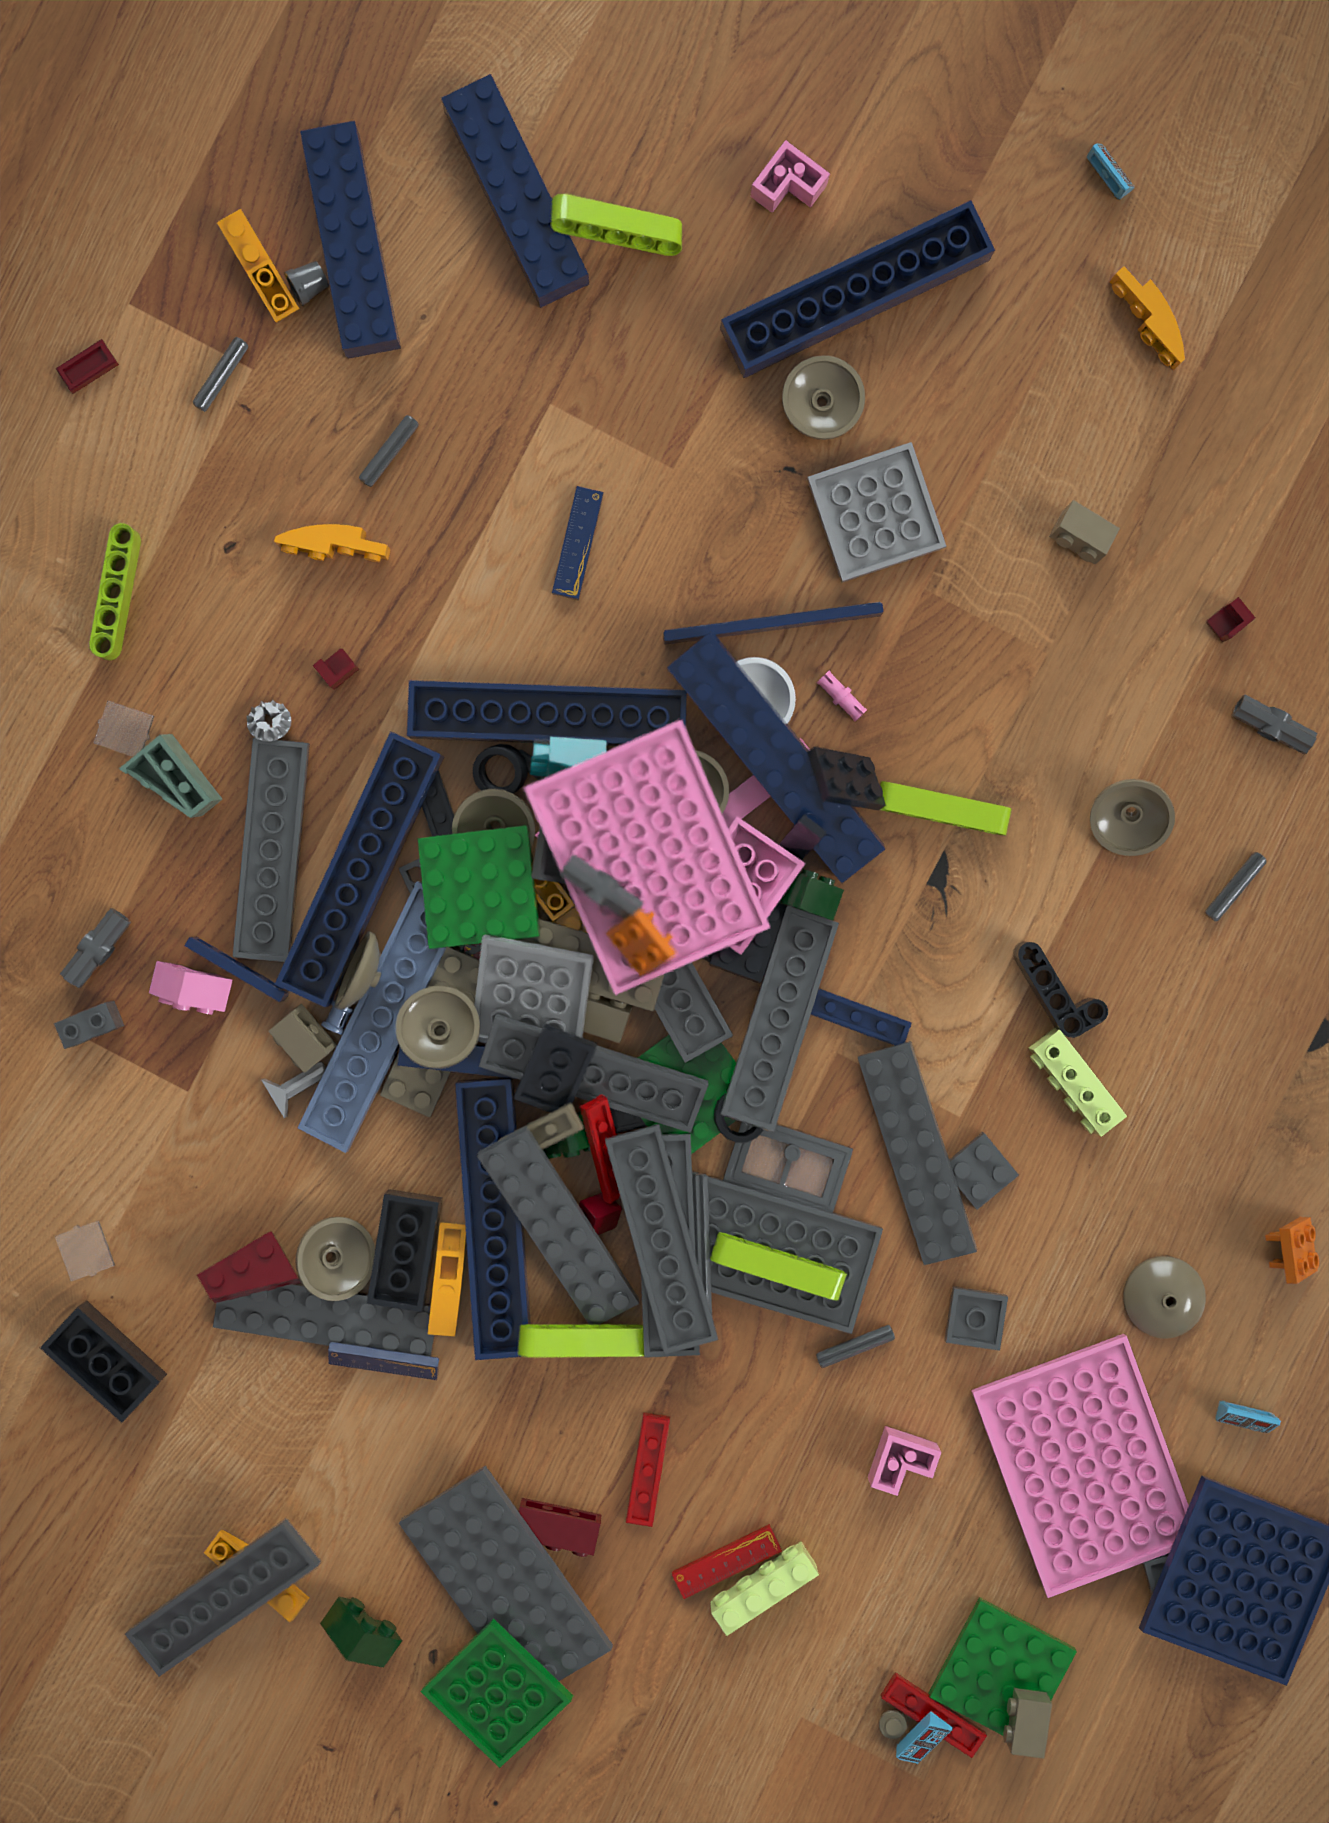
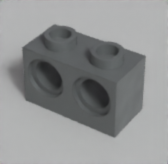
[54,1001,125,1049]

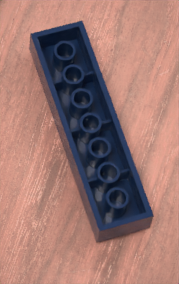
[441,74,589,308]
[300,121,401,359]

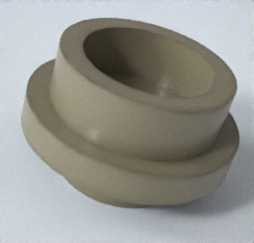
[879,1710,907,1739]

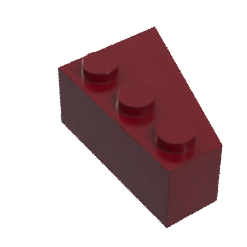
[197,1231,301,1303]

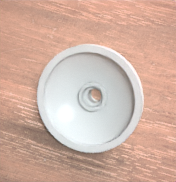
[737,657,796,723]

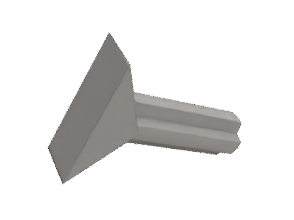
[262,1062,326,1118]

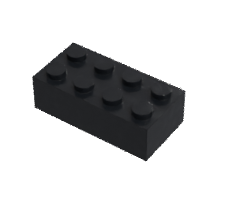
[367,1189,443,1312]
[40,1300,167,1423]

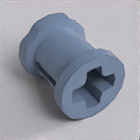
[321,1000,355,1035]

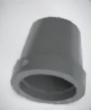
[284,261,329,305]

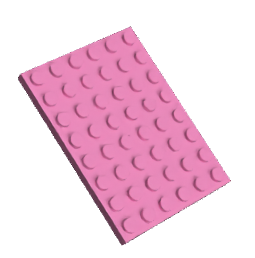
[525,720,770,995]
[971,1334,1189,1598]

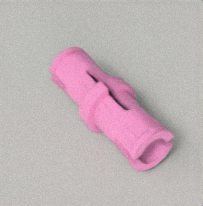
[817,670,867,722]

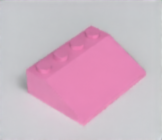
[728,817,805,955]

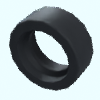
[472,744,528,794]
[714,1093,764,1143]

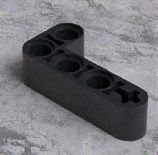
[1013,942,1108,1038]

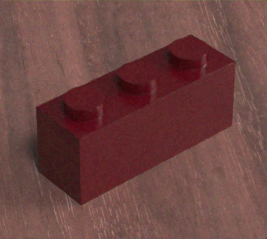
[519,1498,602,1557]

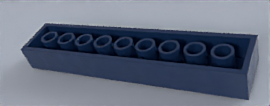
[720,200,995,379]
[667,630,886,883]
[407,680,687,746]
[275,731,444,1007]
[455,1077,531,1360]

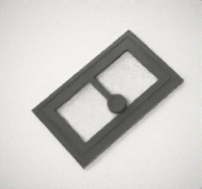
[723,1122,853,1213]

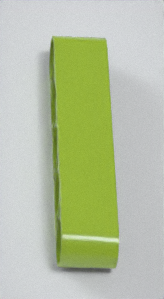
[551,194,682,256]
[89,523,141,660]
[880,781,1012,836]
[710,1232,847,1300]
[518,1324,644,1357]

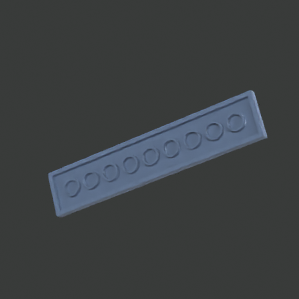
[298,881,447,1153]

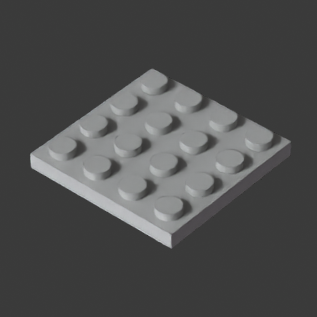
[807,442,946,583]
[474,934,594,1043]

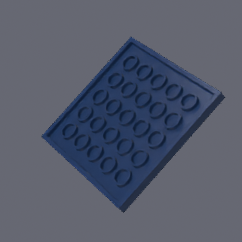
[1139,1475,1329,1686]

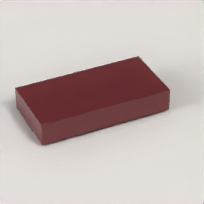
[55,339,119,394]

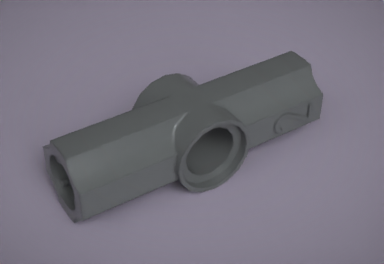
[1232,695,1317,755]
[560,854,644,919]
[60,908,132,988]

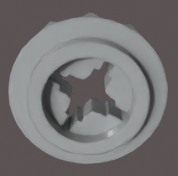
[246,700,291,742]

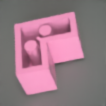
[750,140,830,213]
[149,961,232,1015]
[868,1426,941,1496]

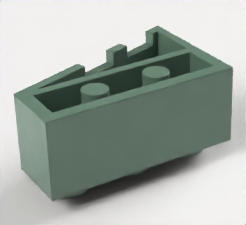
[119,734,222,818]

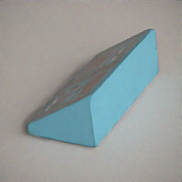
[1087,143,1134,200]
[1216,1401,1281,1433]
[896,1711,952,1764]

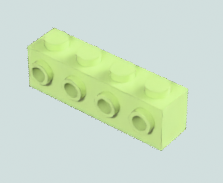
[1029,1028,1127,1137]
[710,1542,819,1636]

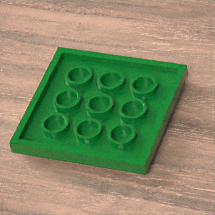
[418,826,540,949]
[637,1034,737,1154]
[928,1597,1077,1736]
[420,1618,574,1768]

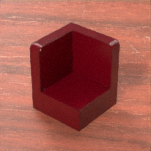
[1206,597,1256,643]
[312,649,360,690]
[579,1193,622,1235]

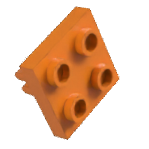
[605,909,677,977]
[1265,1217,1319,1284]

